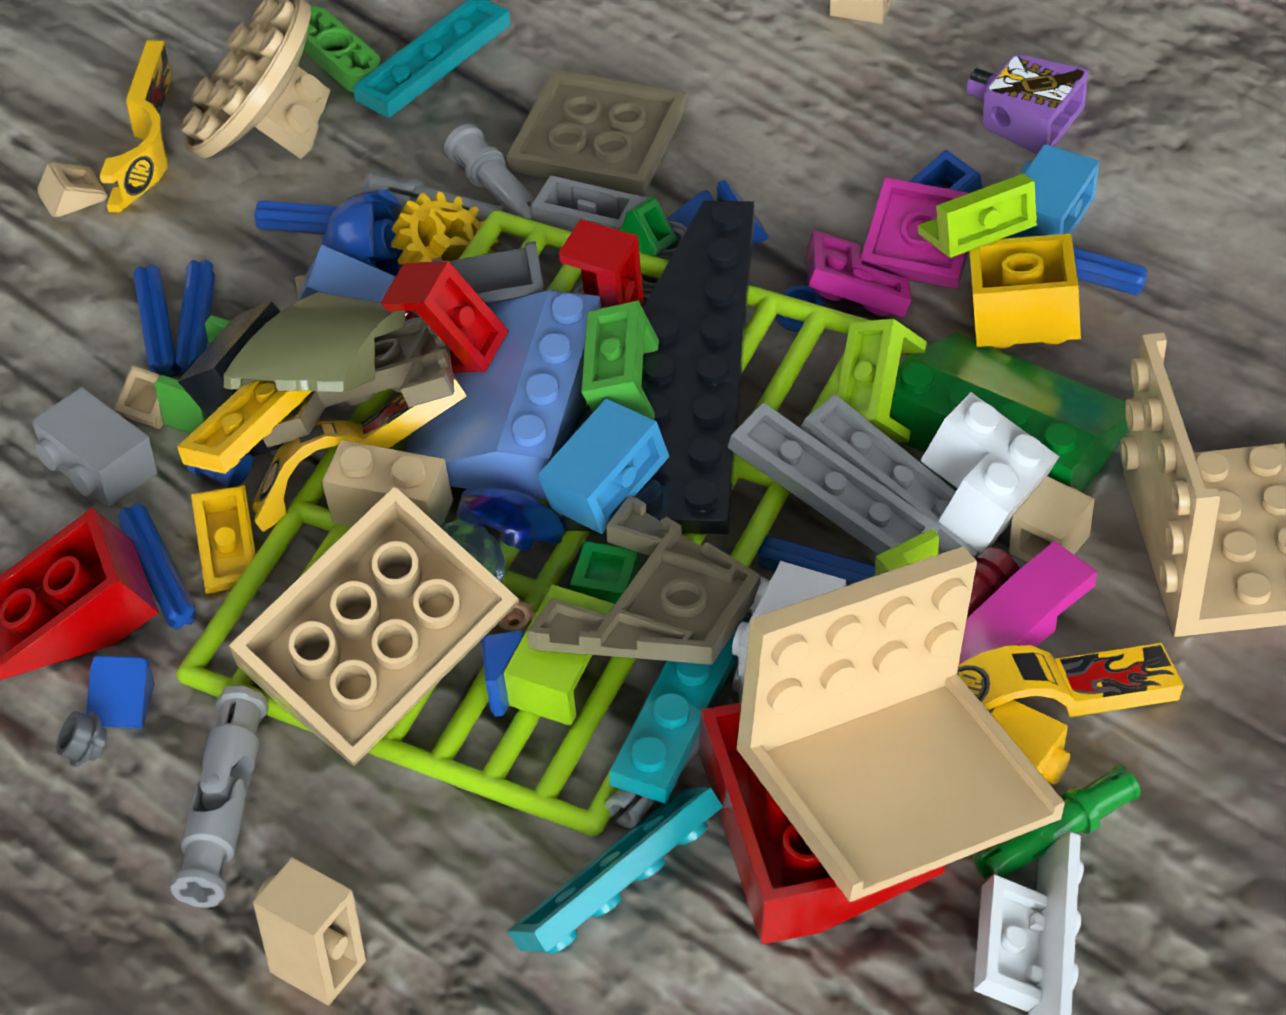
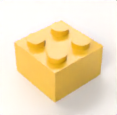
[969,233,1081,349]

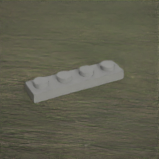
[800,394,997,558]
[728,402,941,554]

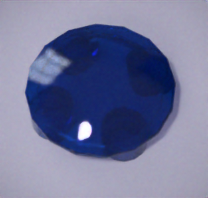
[456,487,567,550]

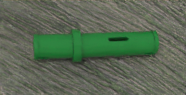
[973,764,1141,880]

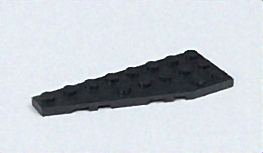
[561,201,755,535]

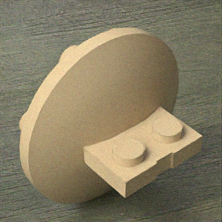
[179,0,330,159]

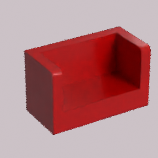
[559,219,644,308]
[381,261,509,373]

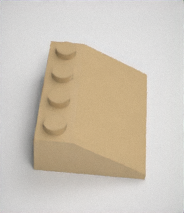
[229,486,519,766]

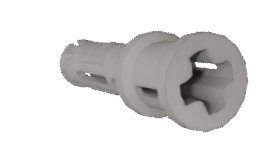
[444,124,535,220]

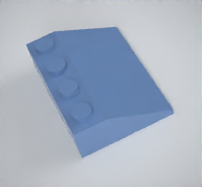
[405,290,601,499]

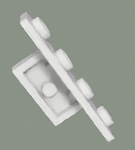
[973,831,1084,1015]

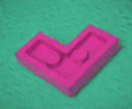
[806,229,911,318]

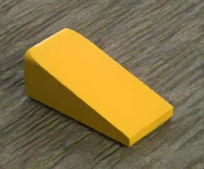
[191,485,256,594]

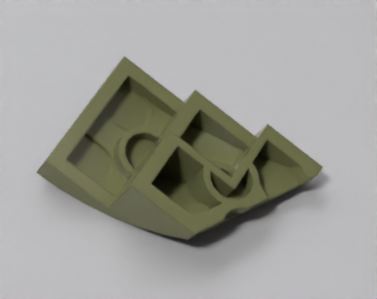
[224,292,405,392]

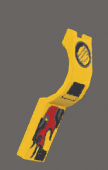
[100,40,172,213]
[251,374,466,532]
[957,643,1184,717]

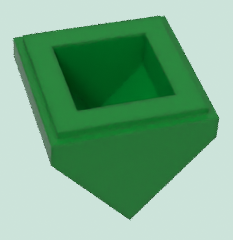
[620,196,677,256]

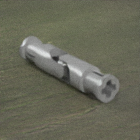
[170,686,269,908]

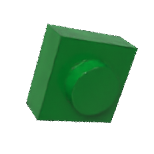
[570,541,640,604]

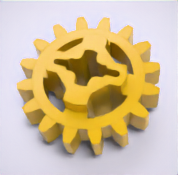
[391,192,499,265]

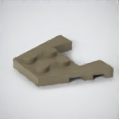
[263,317,455,448]
[528,496,761,665]

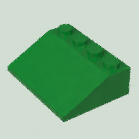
[889,332,1129,493]

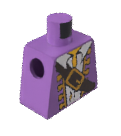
[967,54,1089,154]

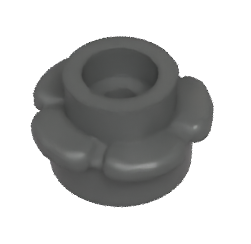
[56,711,107,767]

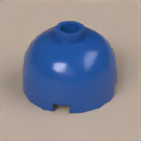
[322,189,403,276]

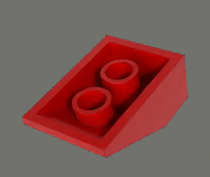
[0,507,159,680]

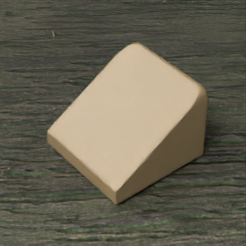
[37,162,107,217]
[114,366,164,429]

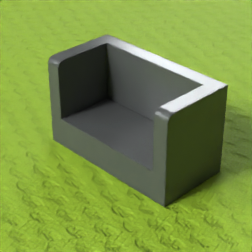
[432,241,545,305]

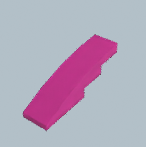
[959,541,1097,664]

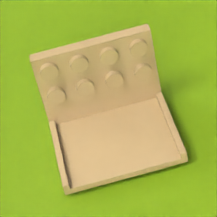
[1120,333,1286,637]
[737,546,1065,902]

